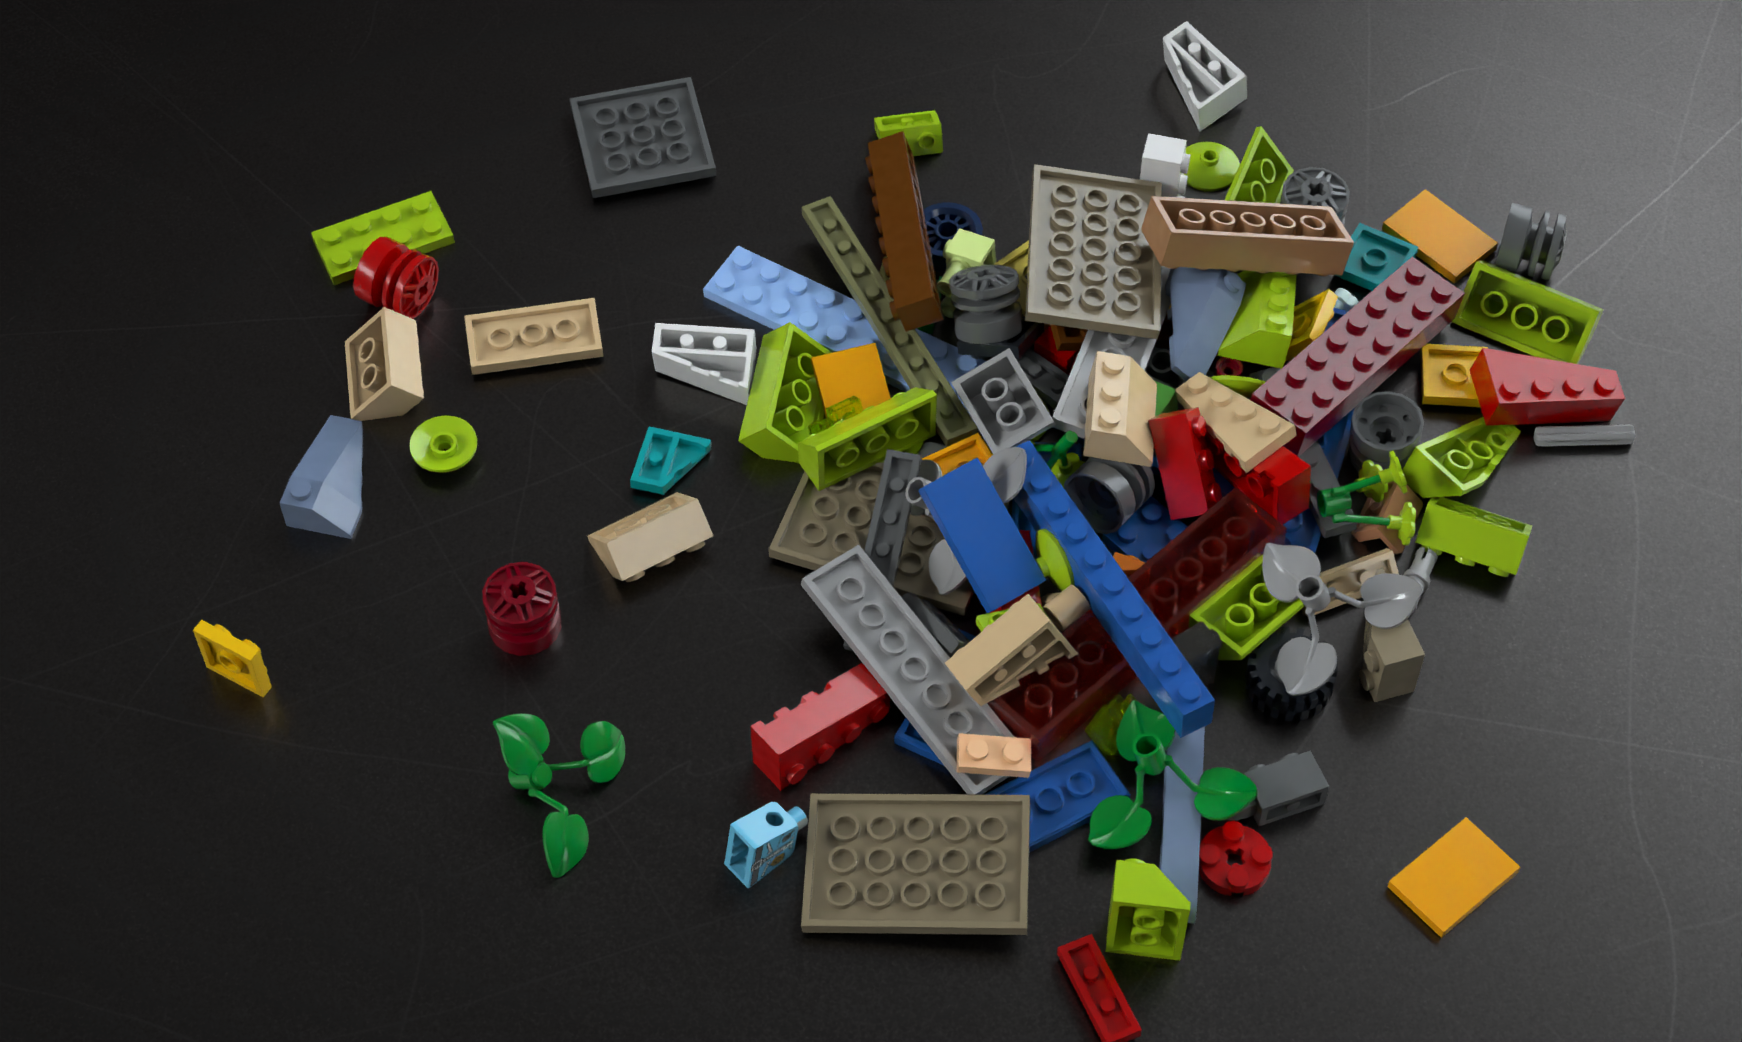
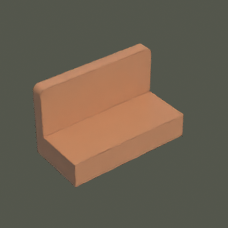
[1351,481,1423,554]

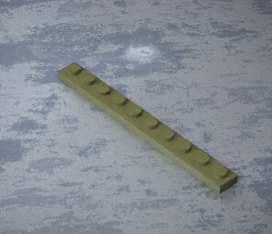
[802,196,977,446]

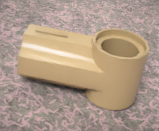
[1041,585,1091,631]

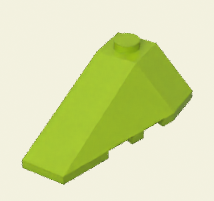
[1402,417,1521,498]

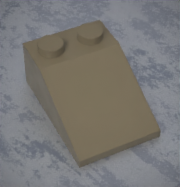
[1359,568,1425,702]

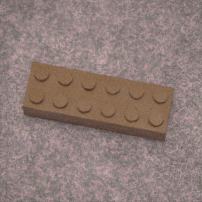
[1141,196,1354,276]

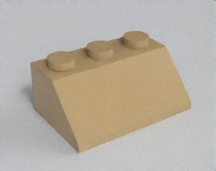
[345,307,424,421]
[1083,351,1157,467]
[587,492,713,582]

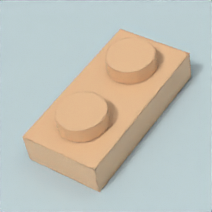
[956,733,1031,778]

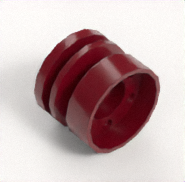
[482,562,562,656]

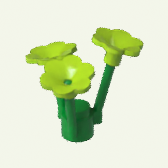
[1317,451,1416,546]

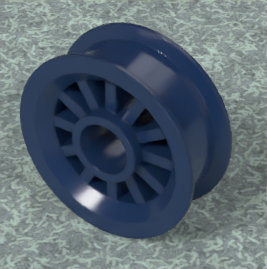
[923,202,983,273]

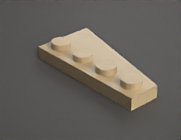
[1175,372,1297,473]

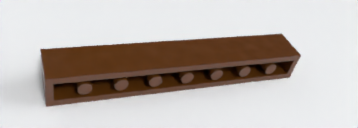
[865,131,944,332]

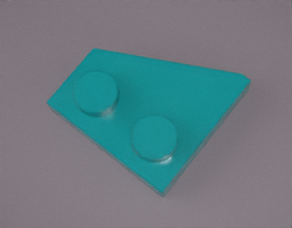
[630,426,711,495]

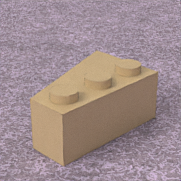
[945,594,1078,707]

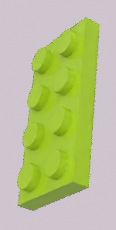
[311,191,455,285]

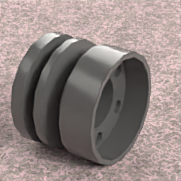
[1280,167,1350,226]
[1495,203,1567,280]
[949,265,1024,344]
[1348,391,1424,473]
[1064,457,1155,534]

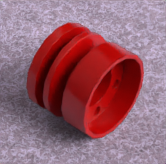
[353,237,439,319]

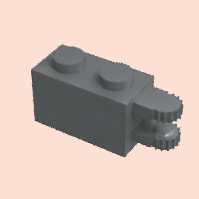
[1229,750,1329,827]

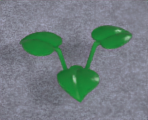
[1088,700,1258,849]
[493,713,625,878]

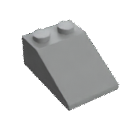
[951,348,1056,455]

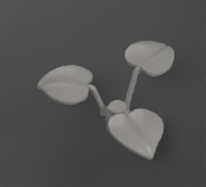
[905,447,1027,595]
[1262,543,1423,696]

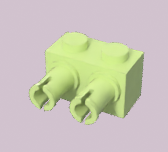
[937,228,996,318]

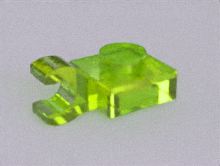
[807,396,863,435]
[1084,694,1137,755]

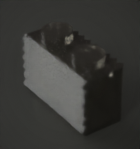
[1172,621,1223,687]

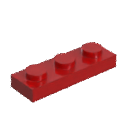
[1057,934,1142,1042]

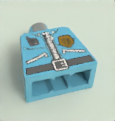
[724,802,808,888]

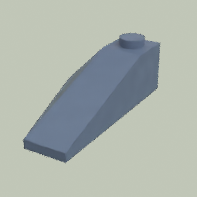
[1165,267,1246,381]
[280,415,363,539]

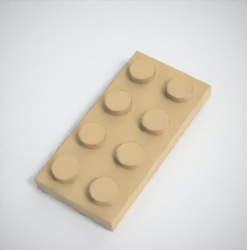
[465,298,603,375]

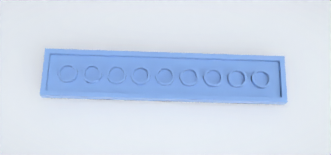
[703,246,986,425]

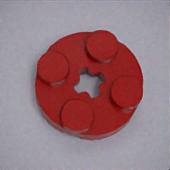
[1199,821,1273,896]

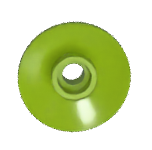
[1184,142,1240,192]
[1210,375,1266,398]
[410,416,477,473]
[1035,528,1075,592]

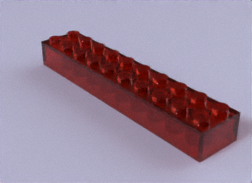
[988,487,1287,762]

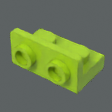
[874,110,943,156]

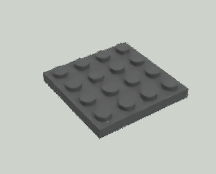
[570,77,716,198]

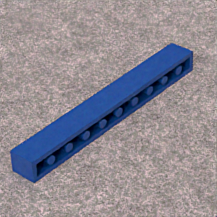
[1013,440,1215,738]

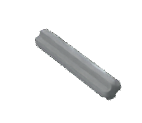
[1534,424,1635,446]

